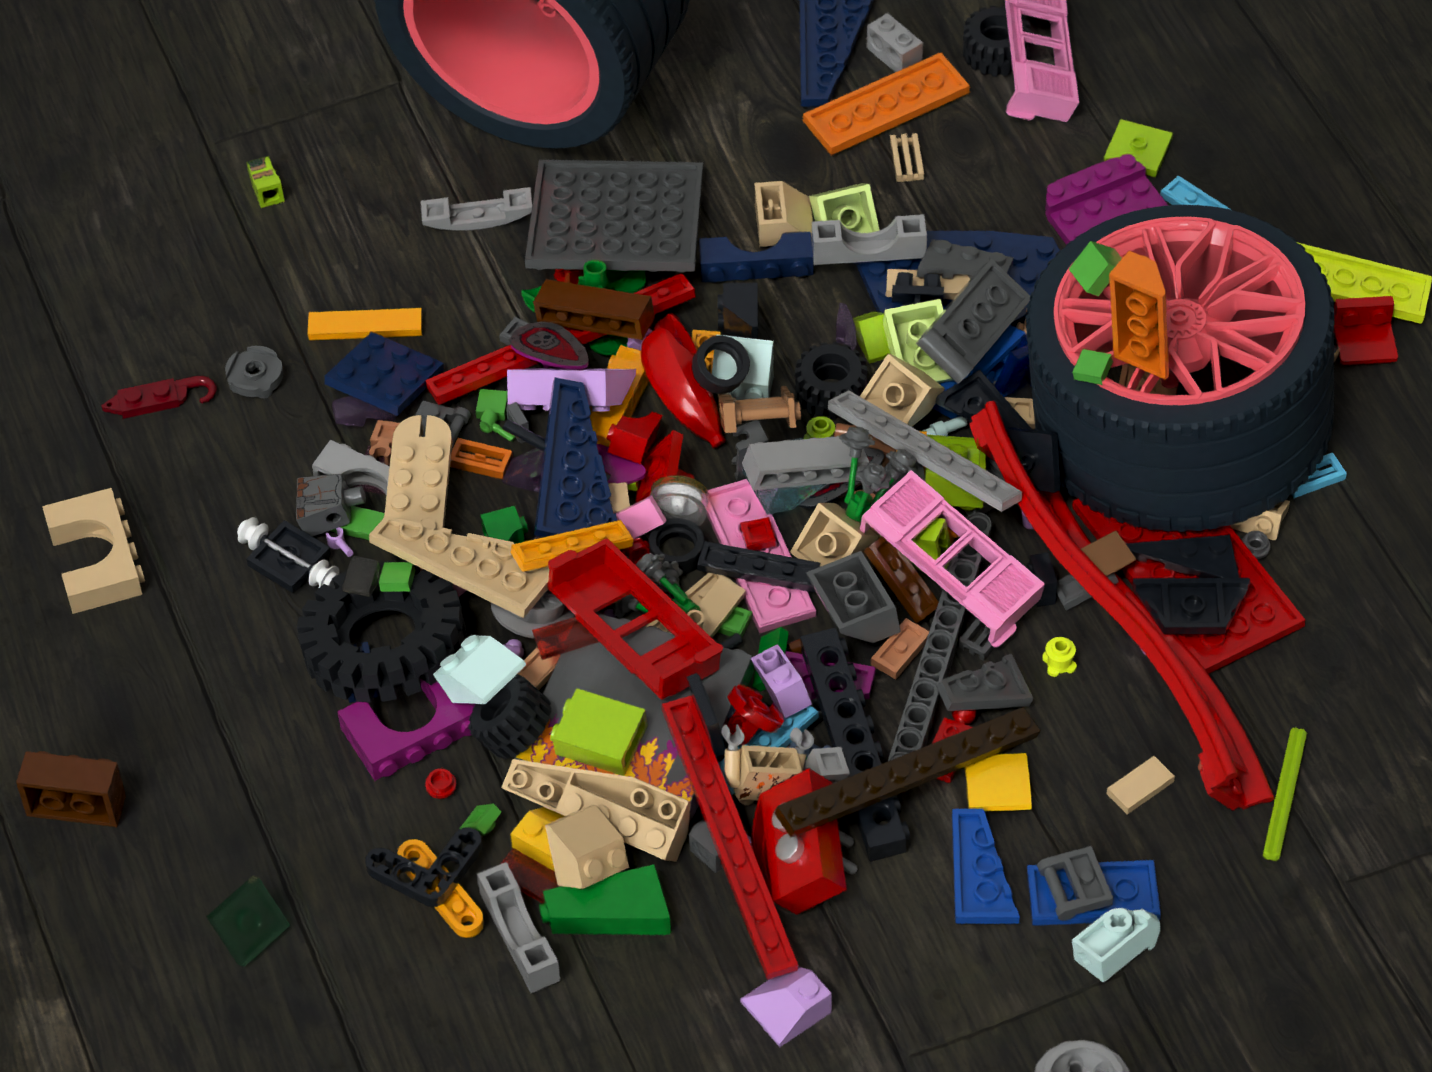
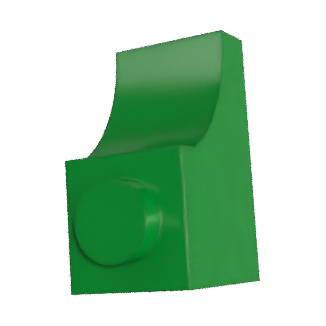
[480,506,528,544]

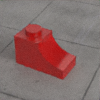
[606,412,663,464]

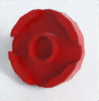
[727,684,785,746]

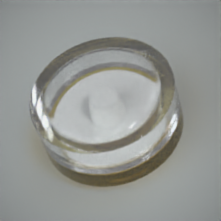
[650,475,709,526]

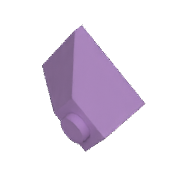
[741,967,832,1047]

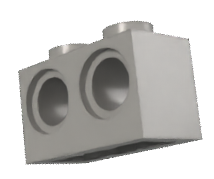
[867,13,923,72]

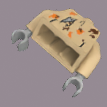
[721,724,814,805]

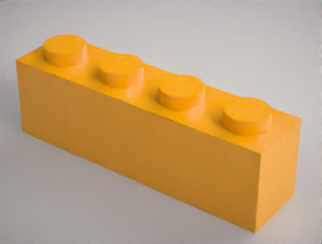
[589,345,649,447]

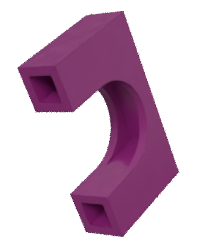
[337,678,475,781]

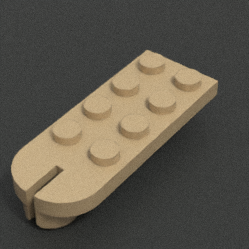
[384,415,452,531]

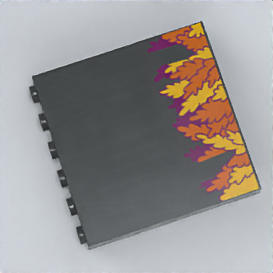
[514,611,754,824]

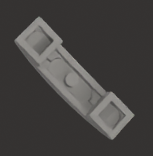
[421,187,532,230]

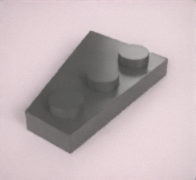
[917,239,1014,279]

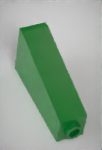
[539,865,671,935]

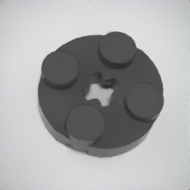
[225,346,284,399]

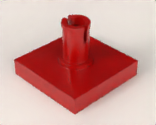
[635,430,694,503]

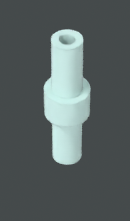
[923,416,967,436]

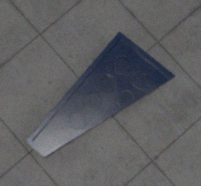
[800,0,874,107]

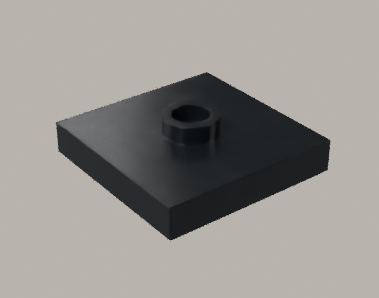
[1005,427,1061,493]

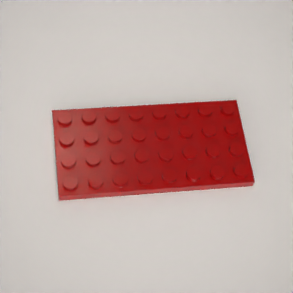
[1072,498,1306,674]

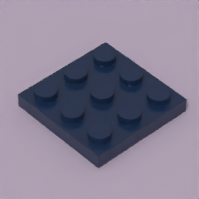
[325,332,444,416]

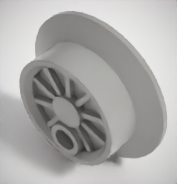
[491,589,574,639]

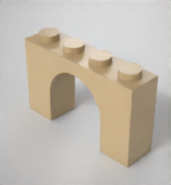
[42,488,145,614]

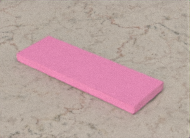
[700,479,816,634]

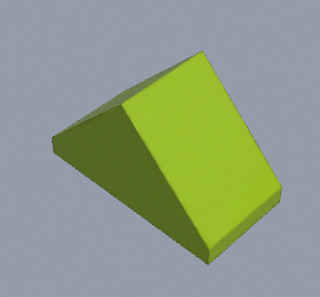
[848,312,891,364]

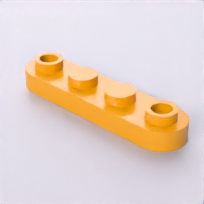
[397,839,484,938]

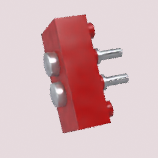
[751,768,857,915]

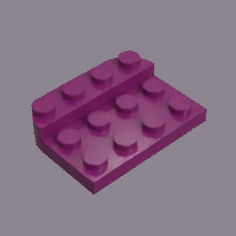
[1045,154,1169,244]

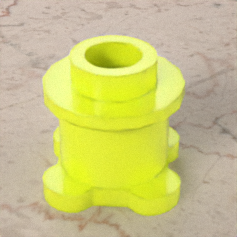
[1042,637,1077,677]

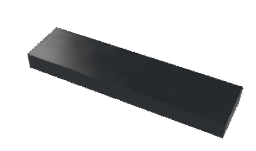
[697,541,821,592]

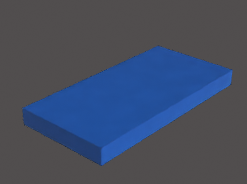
[1027,860,1161,926]

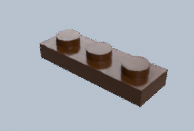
[863,536,939,623]

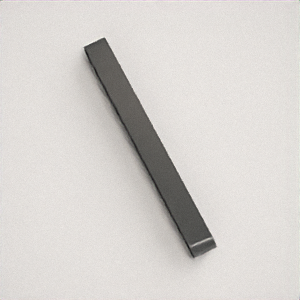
[888,512,991,791]

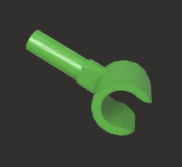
[480,410,516,442]

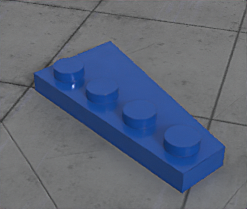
[952,809,1020,924]

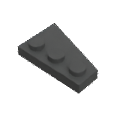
[937,653,1033,711]

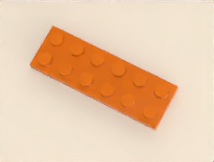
[803,52,970,155]

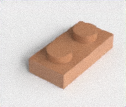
[871,618,929,680]

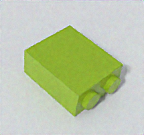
[550,688,648,776]

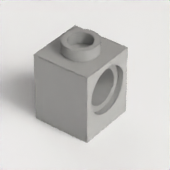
[803,747,850,784]

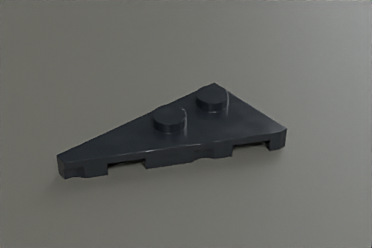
[935,370,1033,430]
[1126,535,1239,578]

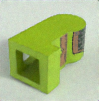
[247,156,284,208]

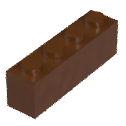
[533,279,655,340]

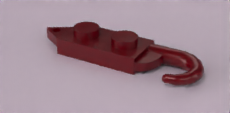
[101,376,217,419]

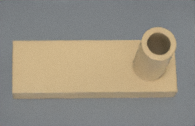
[687,575,746,638]

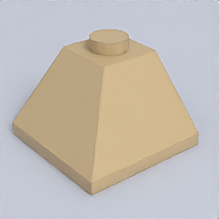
[860,354,945,427]

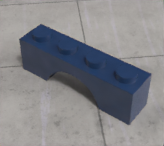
[699,232,813,282]

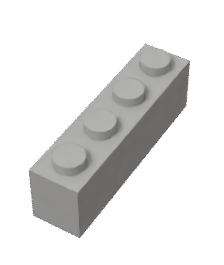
[742,436,869,490]

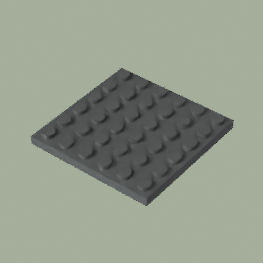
[525,160,703,272]

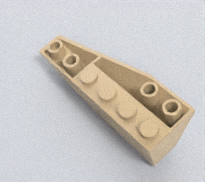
[501,759,691,862]

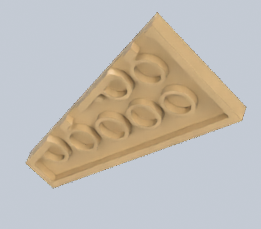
[369,516,549,618]

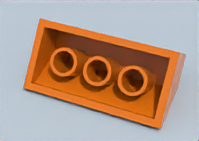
[1109,250,1169,380]

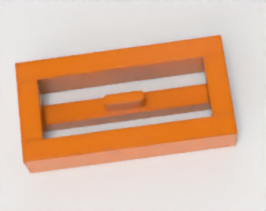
[450,438,513,480]

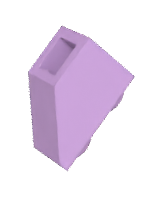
[751,644,812,718]

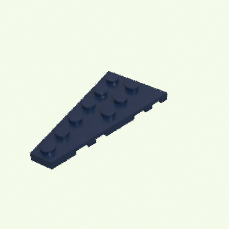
[534,377,623,552]

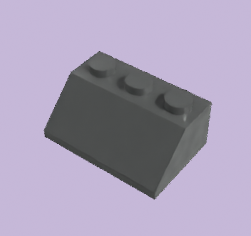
[806,551,901,643]

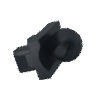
[892,272,944,306]

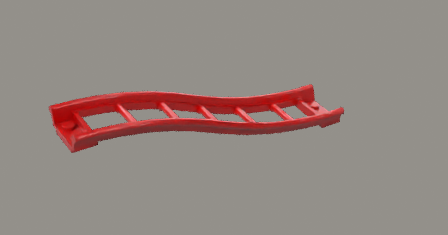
[969,401,1275,810]

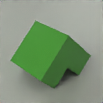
[1069,241,1122,296]

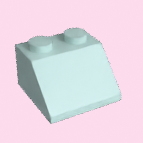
[712,335,774,400]
[433,635,526,704]

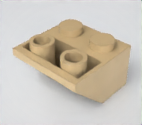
[755,181,813,247]

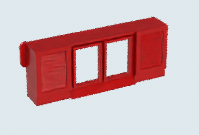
[548,538,723,700]

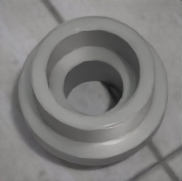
[1242,531,1270,559]

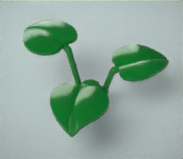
[521,260,646,355]

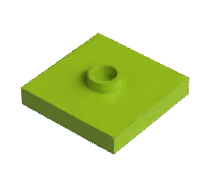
[1104,119,1173,177]

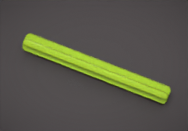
[1263,727,1307,861]

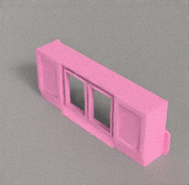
[1005,0,1079,122]
[860,470,1045,647]

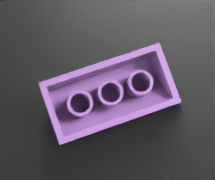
[507,368,636,412]

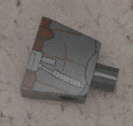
[296,474,366,537]

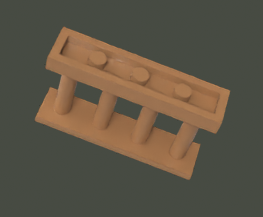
[718,386,801,433]

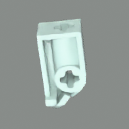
[1072,908,1160,983]

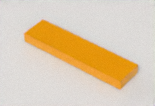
[308,308,422,340]
[510,520,633,572]

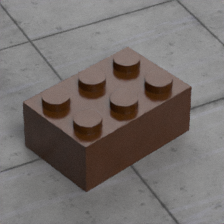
[16,751,126,827]

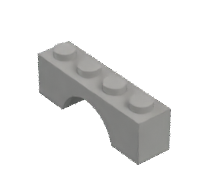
[812,215,927,265]
[312,440,390,496]
[477,862,560,993]

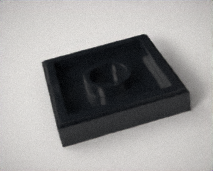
[687,673,726,757]

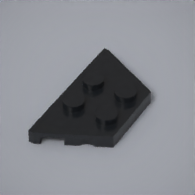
[1132,578,1250,634]

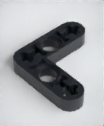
[365,827,482,907]

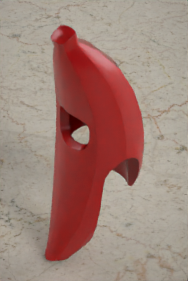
[640,313,726,449]

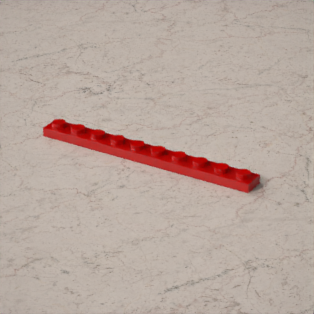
[425,273,696,405]
[662,696,798,980]

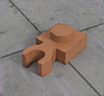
[369,420,400,465]

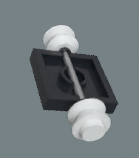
[237,517,339,593]

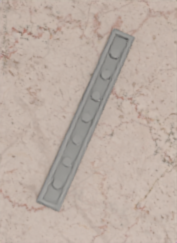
[828,390,1022,512]

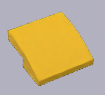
[965,753,1032,811]

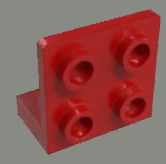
[1334,296,1398,365]

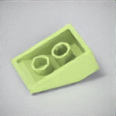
[883,299,953,383]

